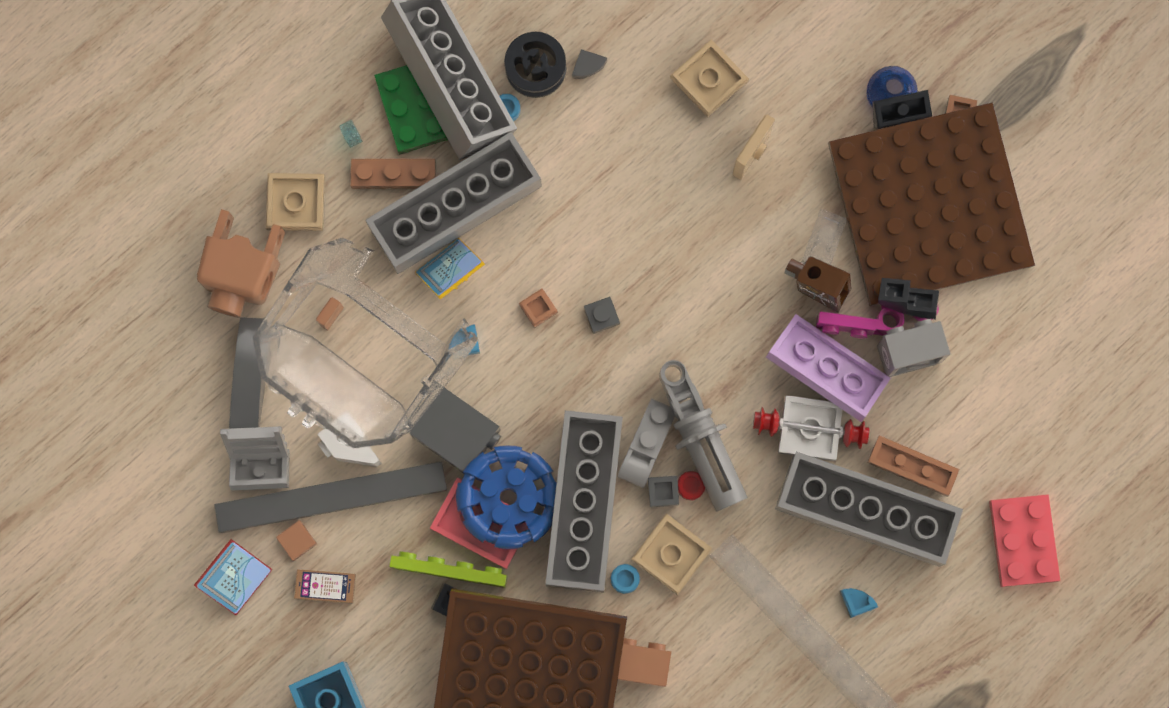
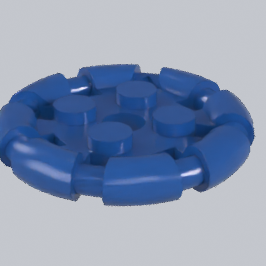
[456,445,557,549]

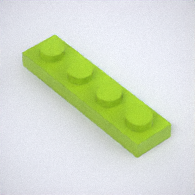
[389,551,508,588]

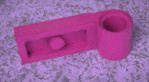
[816,307,904,339]

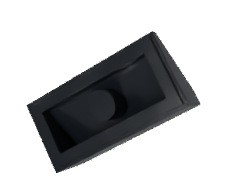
[872,90,932,129]

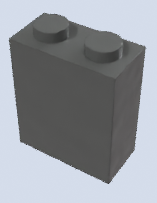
[409,387,501,472]

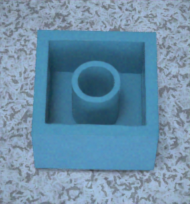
[288,661,366,708]

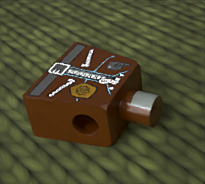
[785,256,852,313]

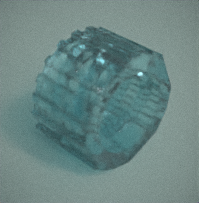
[339,119,363,148]

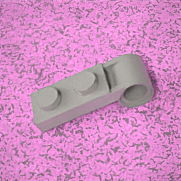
[617,399,675,488]

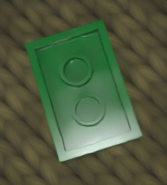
[374,65,448,155]

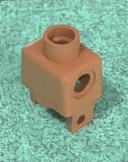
[197,209,285,318]

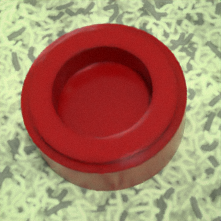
[677,471,705,501]

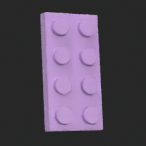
[766,314,891,422]

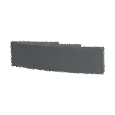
[229,317,270,429]

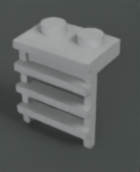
[220,426,290,491]

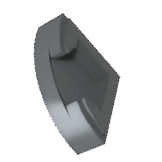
[572,49,607,79]

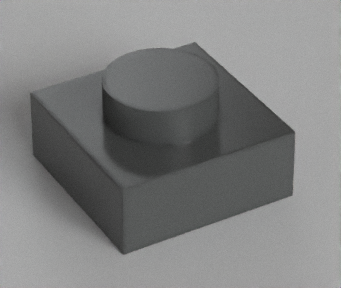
[584,297,620,334]
[648,476,679,507]

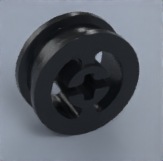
[504,31,566,98]

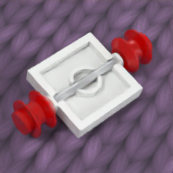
[753,395,870,461]

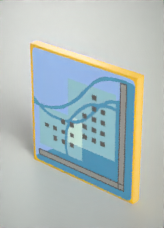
[415,238,485,300]

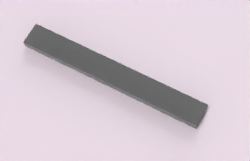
[214,462,447,533]

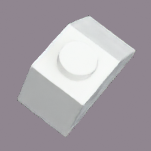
[318,414,382,467]

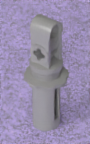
[659,360,748,512]

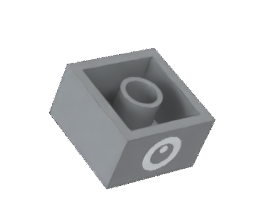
[877,319,951,377]

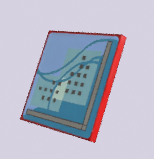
[194,539,273,615]

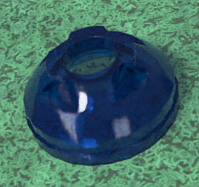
[866,66,918,108]

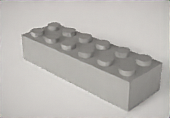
[381,0,517,160]
[365,132,542,274]
[545,410,623,593]
[775,451,963,567]

